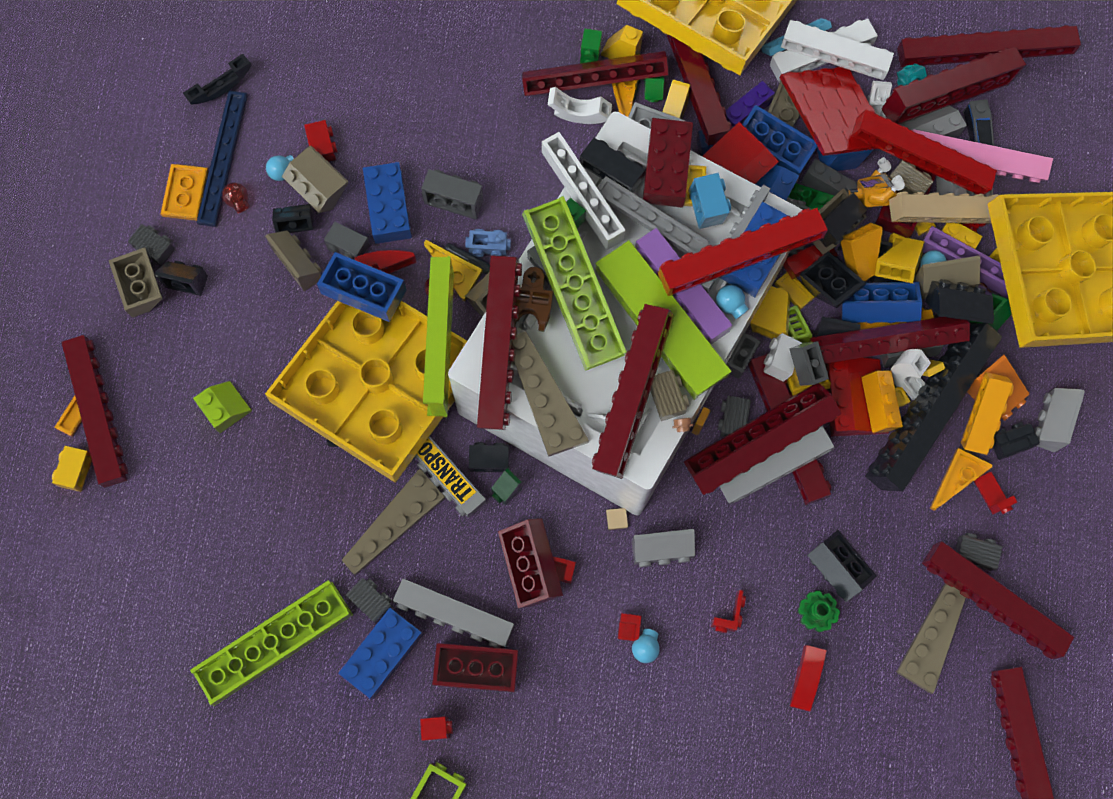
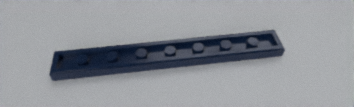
[197,91,248,227]

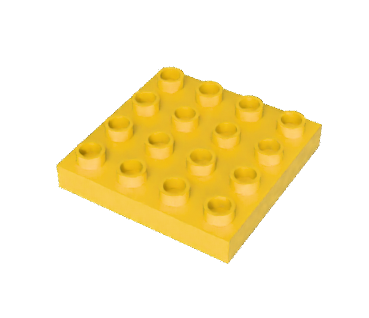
[617,0,797,75]
[987,192,1113,348]
[265,301,467,483]

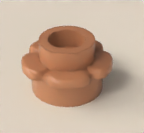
[672,418,694,432]

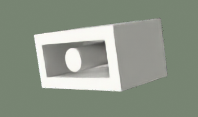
[764,333,802,382]

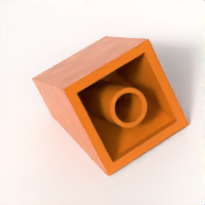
[967,355,1029,421]

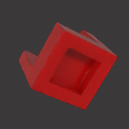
[553,557,576,584]
[618,613,641,641]

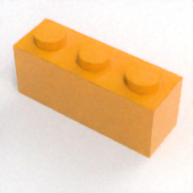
[861,371,903,433]

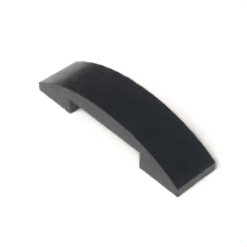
[183,54,252,105]

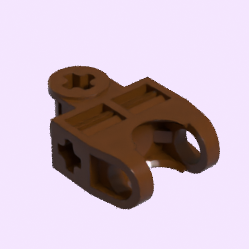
[514,267,553,332]

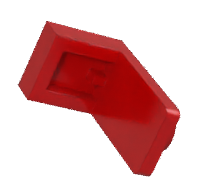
[974,472,1018,514]
[711,590,746,633]

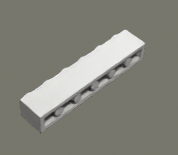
[770,19,878,83]
[781,20,894,80]
[542,132,626,250]

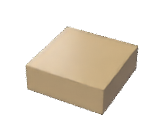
[606,508,628,530]

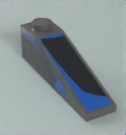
[963,99,994,146]

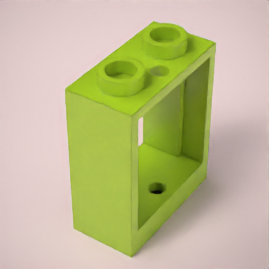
[411,762,467,799]

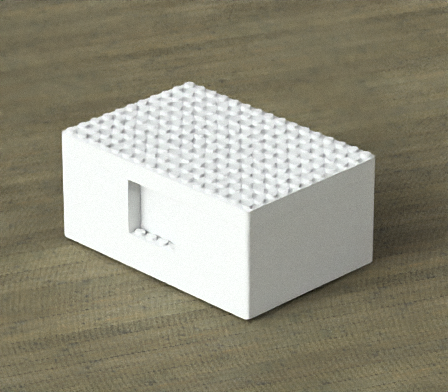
[448,112,802,515]

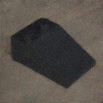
[799,251,866,308]

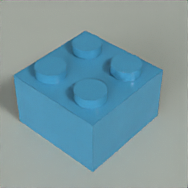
[689,173,731,229]

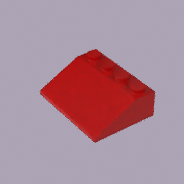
[702,122,779,184]
[825,358,889,437]

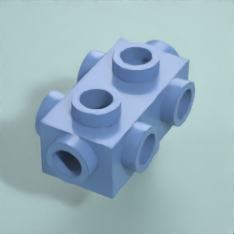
[465,229,511,257]

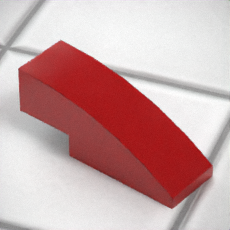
[783,245,838,280]
[354,250,417,274]
[790,645,827,712]

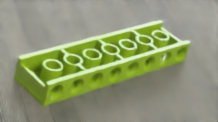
[522,196,627,371]
[595,240,732,400]
[423,256,454,417]
[190,580,353,706]

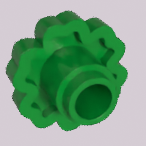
[798,591,840,632]

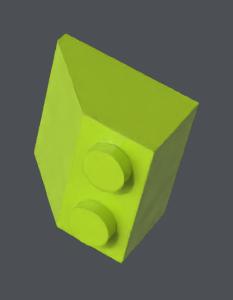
[193,381,252,433]

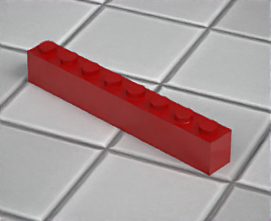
[851,109,997,194]
[658,208,828,296]

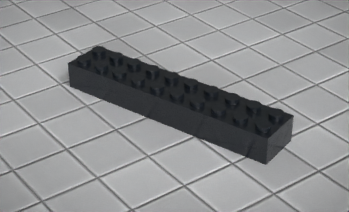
[865,323,1002,492]

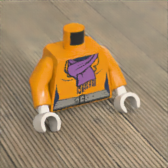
[848,157,905,207]

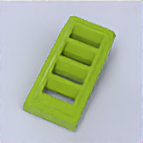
[788,305,812,343]

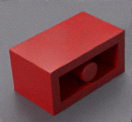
[304,120,338,162]
[420,717,453,741]

